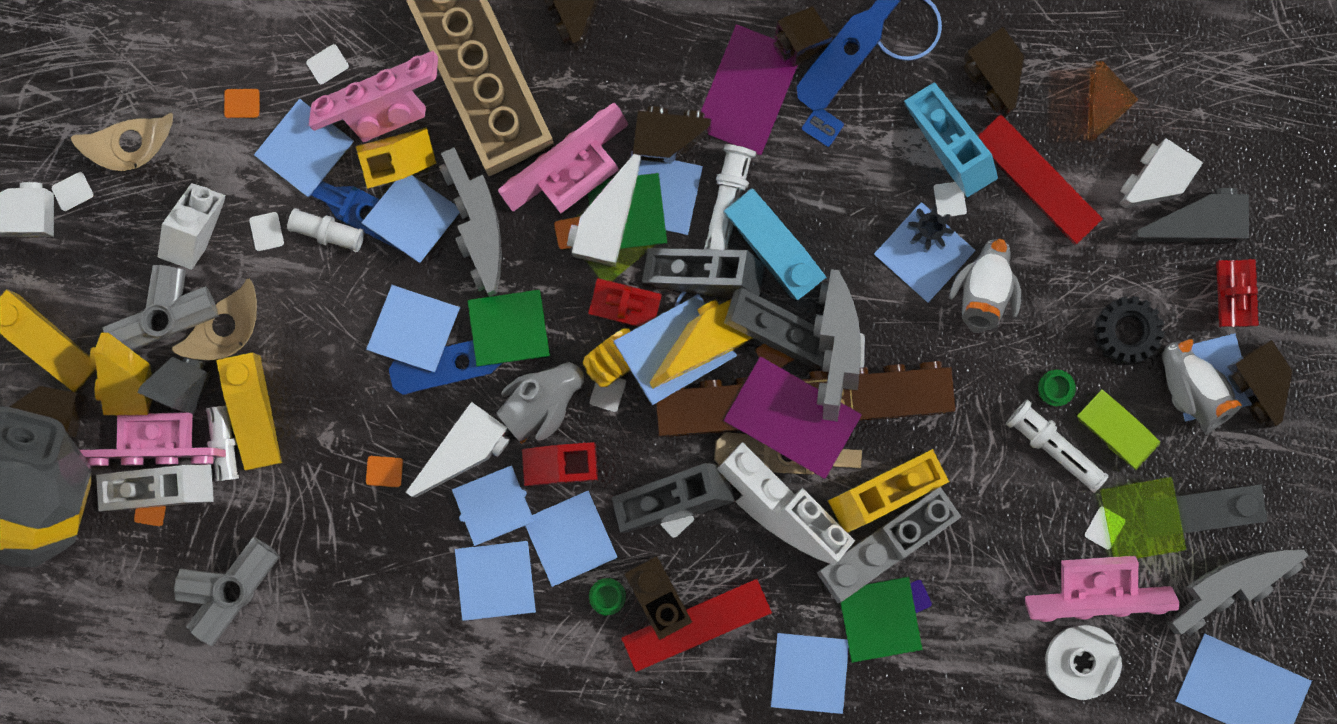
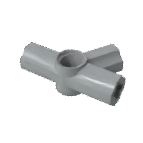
[102,265,219,351]
[174,537,280,646]

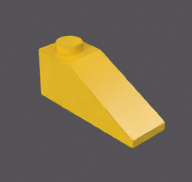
[0,289,96,392]
[649,299,752,389]
[216,352,282,471]
[828,449,949,533]

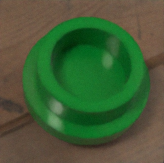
[1038,370,1076,407]
[589,578,626,615]

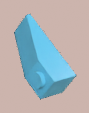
[904,82,998,197]
[723,188,826,300]

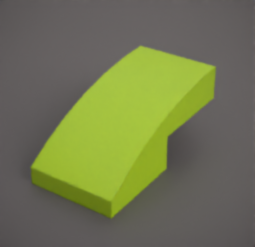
[1077,390,1161,470]

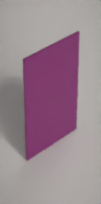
[701,24,798,155]
[723,356,862,479]

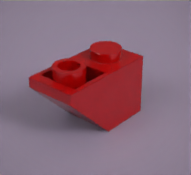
[522,442,598,486]

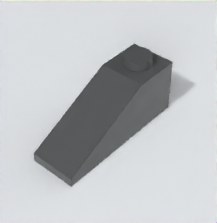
[1131,188,1249,243]
[642,248,765,299]
[137,357,213,414]
[612,463,735,533]
[1142,484,1268,538]

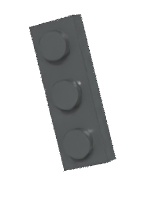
[724,287,825,370]

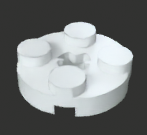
[1045,625,1122,700]

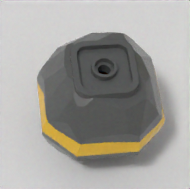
[0,406,91,567]

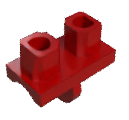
[1216,259,1259,328]
[588,278,662,327]

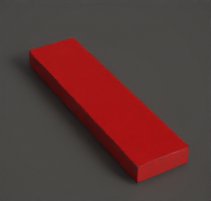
[978,114,1103,245]
[621,579,772,672]

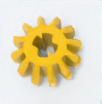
[583,329,631,387]

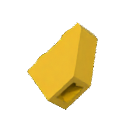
[356,127,436,188]
[90,333,153,415]

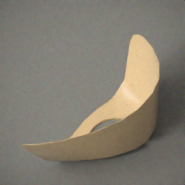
[71,113,173,171]
[172,278,257,360]

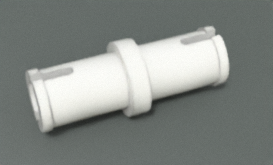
[287,208,365,252]
[206,406,239,481]

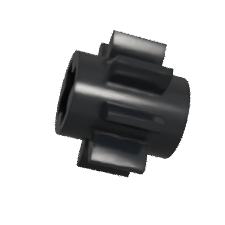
[907,205,954,253]

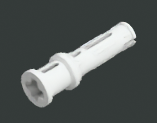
[704,144,756,250]
[1006,399,1109,493]

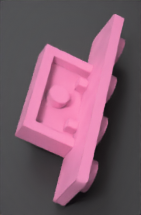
[309,51,438,142]
[498,103,628,214]
[80,413,226,466]
[1025,556,1179,622]

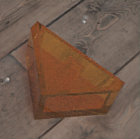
[1087,61,1139,140]

